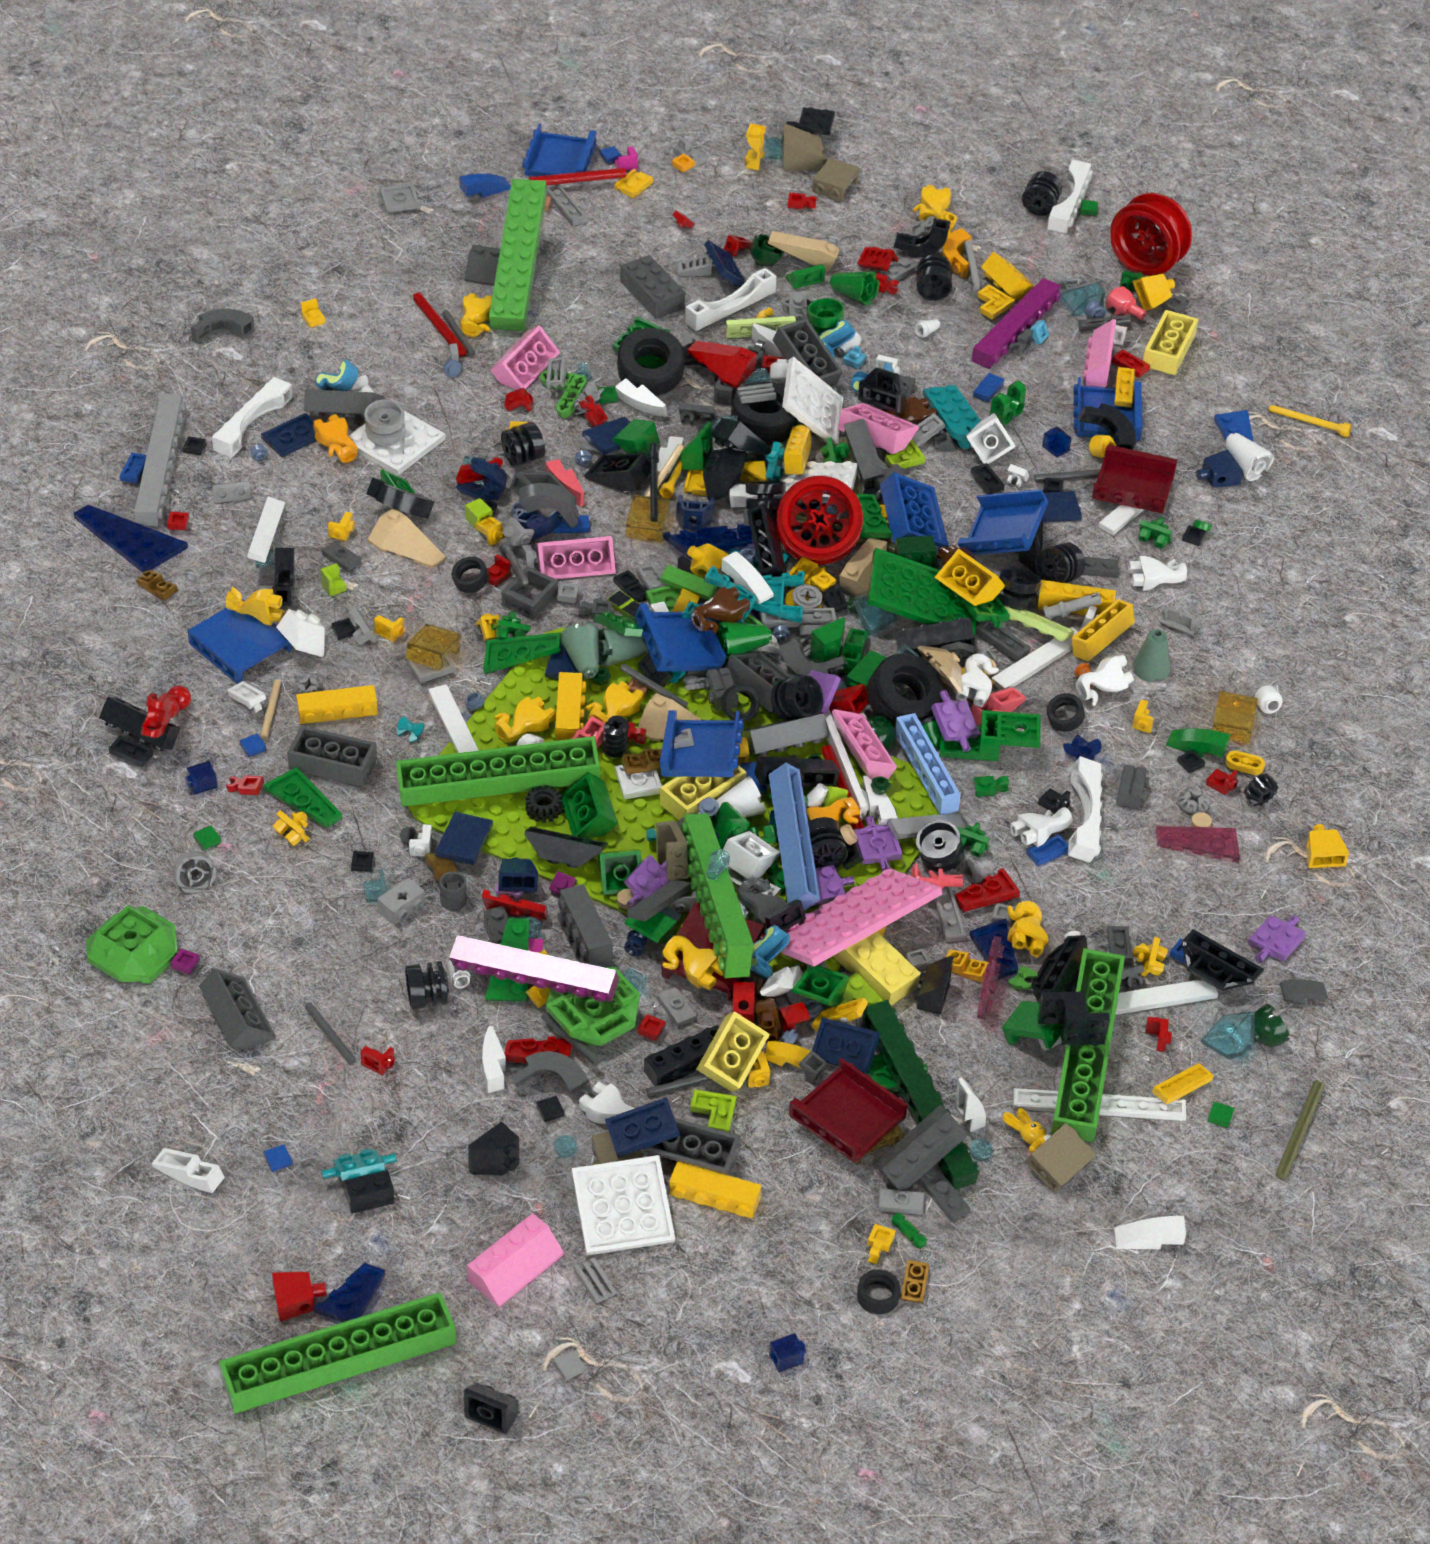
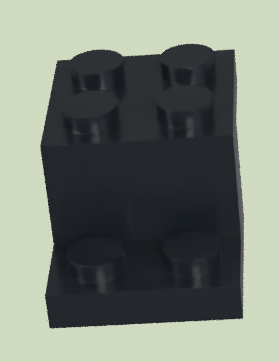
[781,107,835,145]
[1037,992,1110,1046]

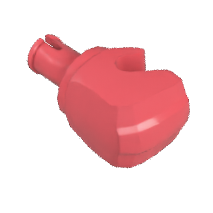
[1105,286,1147,321]
[911,863,963,890]

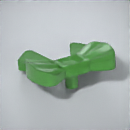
[1008,966,1038,990]

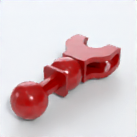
[141,685,191,738]

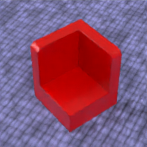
[779,1001,810,1033]

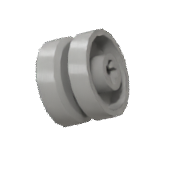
[364,399,405,446]

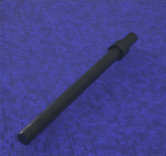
[648,443,659,522]

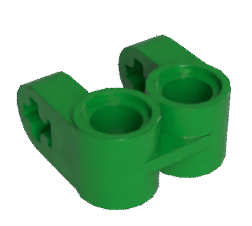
[989,380,1026,425]

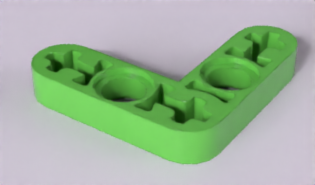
[540,370,588,418]

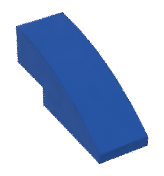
[459,173,511,198]

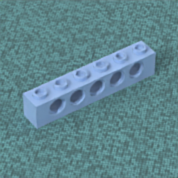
[895,713,961,815]

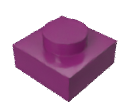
[549,871,577,895]
[171,948,200,975]

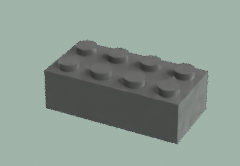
[620,255,686,319]
[772,318,843,386]
[287,725,377,787]
[558,884,613,968]

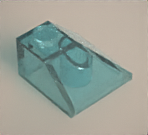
[1060,283,1105,316]
[853,591,898,636]
[1201,1011,1255,1059]

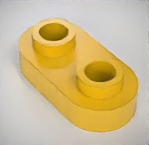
[1225,751,1265,775]

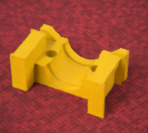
[745,123,766,171]

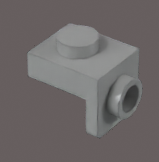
[502,518,534,546]

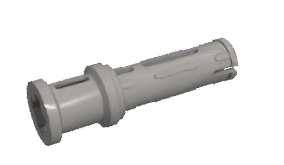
[1044,592,1102,621]

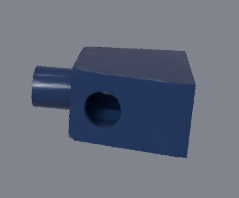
[1196,450,1243,487]
[498,857,538,892]

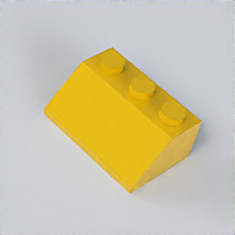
[981,251,1035,301]
[935,549,1005,606]

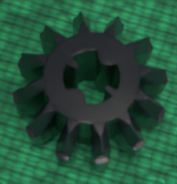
[1243,773,1279,806]

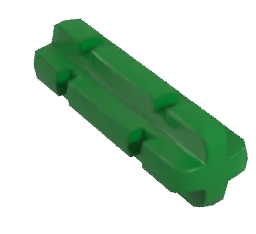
[891,1212,927,1249]

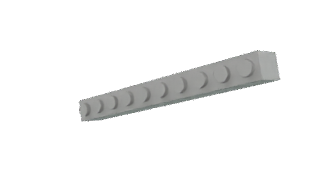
[134,393,186,527]

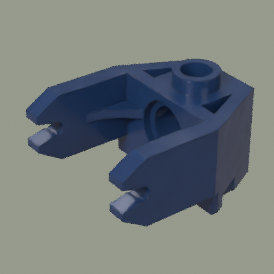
[456,458,507,501]
[676,494,715,531]
[513,507,563,542]

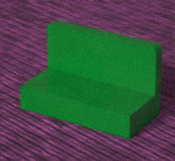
[786,264,825,289]

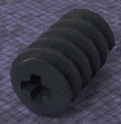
[603,715,629,758]

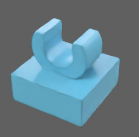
[1030,320,1049,344]
[843,346,867,369]

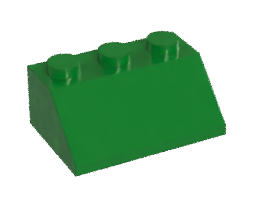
[561,772,618,839]

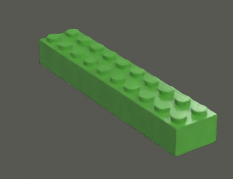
[489,179,547,331]
[396,736,601,807]
[680,813,754,978]
[1051,948,1125,1143]
[219,1292,456,1414]

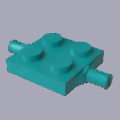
[765,442,786,481]
[321,1149,397,1181]

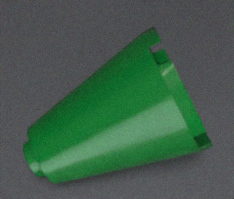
[830,271,879,306]
[717,622,772,660]

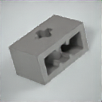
[377,877,425,925]

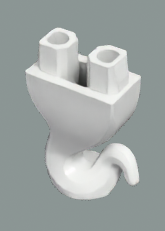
[1128,556,1187,591]
[954,654,999,707]
[1076,655,1134,706]
[1010,807,1073,847]
[579,1082,635,1124]

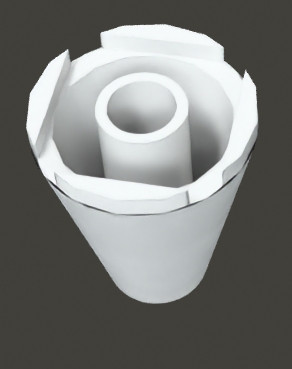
[1225,433,1274,481]
[710,776,766,821]

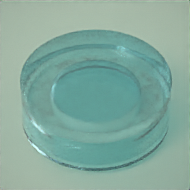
[554,1135,576,1157]
[970,1139,992,1161]

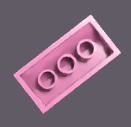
[1083,319,1116,388]
[490,325,560,390]
[838,403,919,454]
[536,536,616,579]
[832,709,897,779]
[467,1213,564,1308]

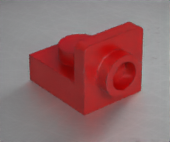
[723,235,752,257]
[488,554,511,587]
[1205,768,1239,796]
[360,1046,395,1075]

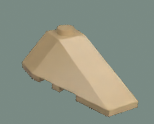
[768,231,840,272]
[367,508,446,568]
[839,538,887,600]
[917,646,962,693]
[638,693,702,742]

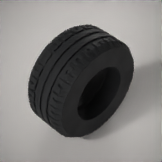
[617,328,685,396]
[731,381,798,445]
[866,654,944,727]

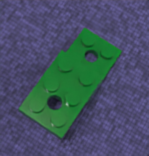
[939,710,1041,761]

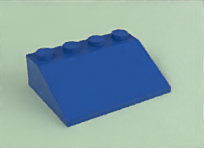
[880,472,949,548]

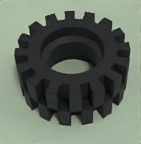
[526,785,562,823]

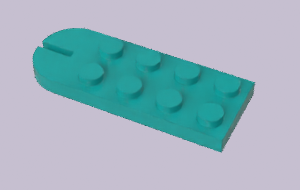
[923,385,981,449]

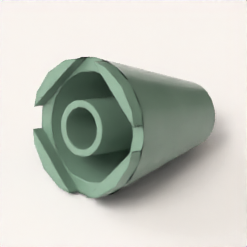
[561,623,599,679]
[598,628,648,667]
[1133,629,1171,682]

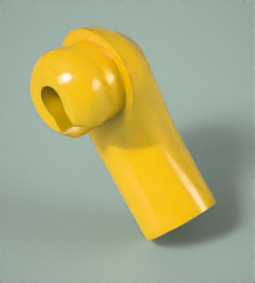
[756,307,774,318]

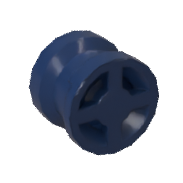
[624,930,648,956]

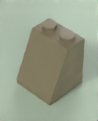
[781,124,826,171]

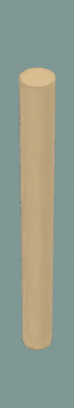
[641,444,684,506]
[260,679,281,740]

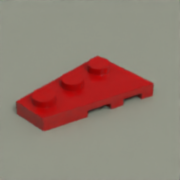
[955,868,1020,912]
[482,889,548,921]
[504,1036,573,1064]

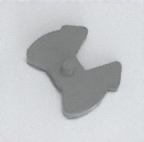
[680,333,706,348]
[577,437,601,453]
[683,675,706,691]

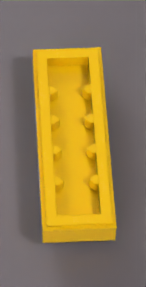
[812,997,868,1031]
[1152,1063,1214,1105]

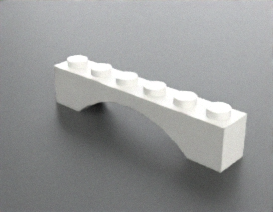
[1048,160,1093,234]
[685,268,776,331]
[212,377,293,458]
[1068,756,1103,863]

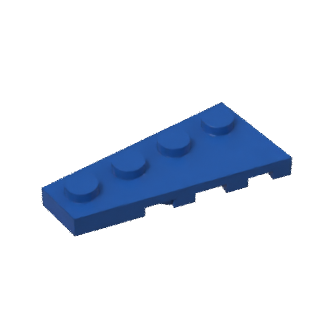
[1214,410,1254,442]

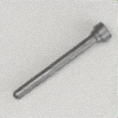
[498,538,529,586]

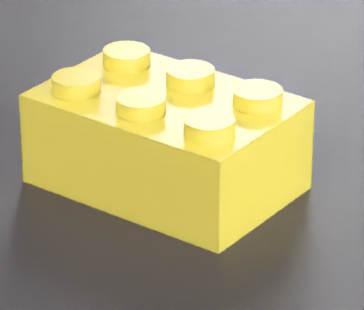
[696,1011,770,1092]

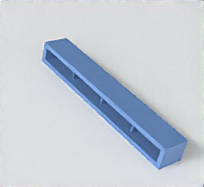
[769,763,820,911]

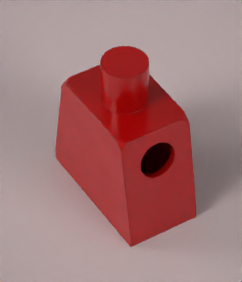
[829,684,869,720]
[732,982,755,1023]
[272,1272,327,1322]

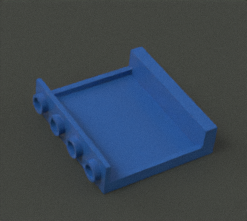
[522,123,596,183]
[1073,377,1142,441]
[957,489,1049,555]
[188,599,292,684]
[635,603,726,671]
[660,710,744,777]

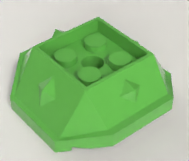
[86,905,178,983]
[546,967,640,1047]

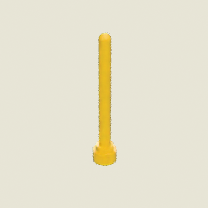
[1268,405,1352,438]
[659,441,689,499]

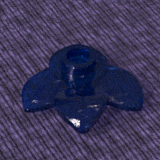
[1063,735,1102,761]

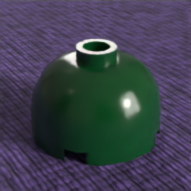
[750,234,784,266]
[866,716,896,752]
[1250,1004,1290,1047]

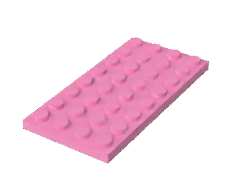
[780,869,942,966]

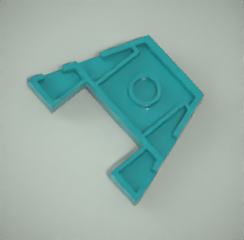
[682,566,757,623]
[752,571,805,623]

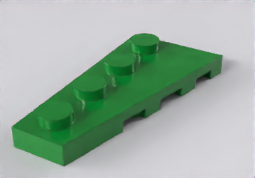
[594,611,643,637]
[483,632,562,674]
[263,767,342,828]
[485,918,529,1002]

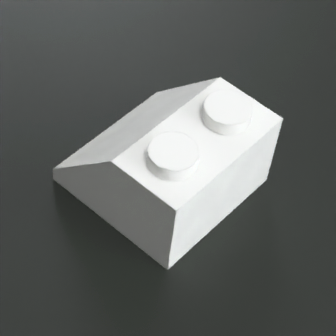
[966,413,1016,464]
[276,609,325,657]
[722,831,780,880]

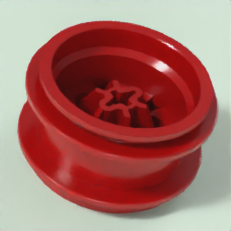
[1110,193,1192,276]
[776,475,863,566]

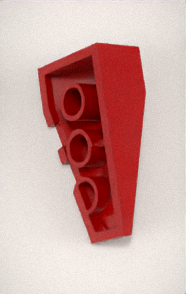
[687,341,757,388]

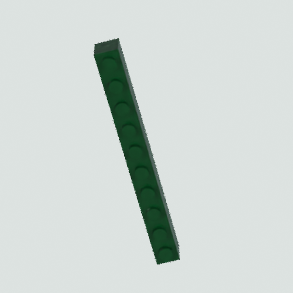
[862,1000,980,1190]

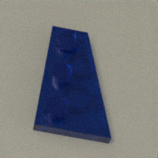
[969,918,1018,979]
[314,1263,385,1323]

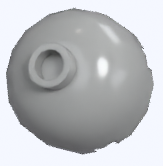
[173,851,216,893]

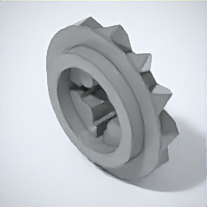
[792,585,822,608]
[293,675,324,696]
[1178,787,1210,814]

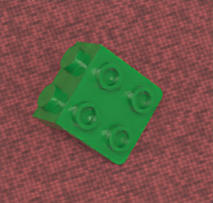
[712,802,750,851]

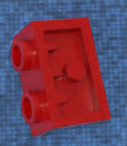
[857,246,899,271]

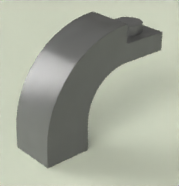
[191,309,255,343]
[519,483,580,528]
[779,640,848,676]
[511,1051,590,1093]

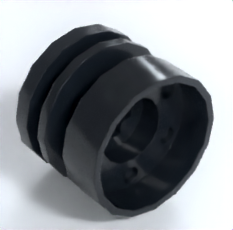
[1022,171,1063,216]
[916,255,952,301]
[501,421,545,467]
[1035,543,1085,583]
[771,675,823,720]
[808,817,848,868]
[405,961,449,1009]

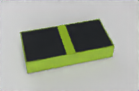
[606,590,640,621]

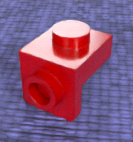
[504,387,534,412]
[1145,1017,1172,1052]

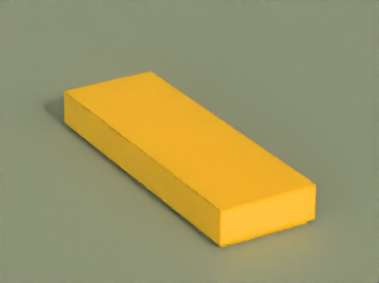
[1114,367,1135,408]

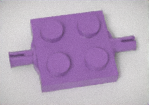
[931,690,980,752]
[854,816,902,871]
[624,854,670,908]
[785,865,854,906]
[1248,915,1306,963]

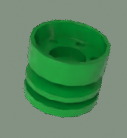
[808,298,844,336]

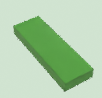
[660,565,719,601]

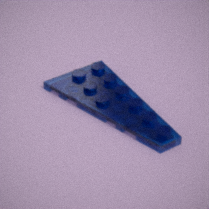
[74,504,188,573]
[663,520,779,560]

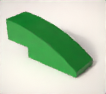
[839,628,869,674]
[1166,728,1231,758]

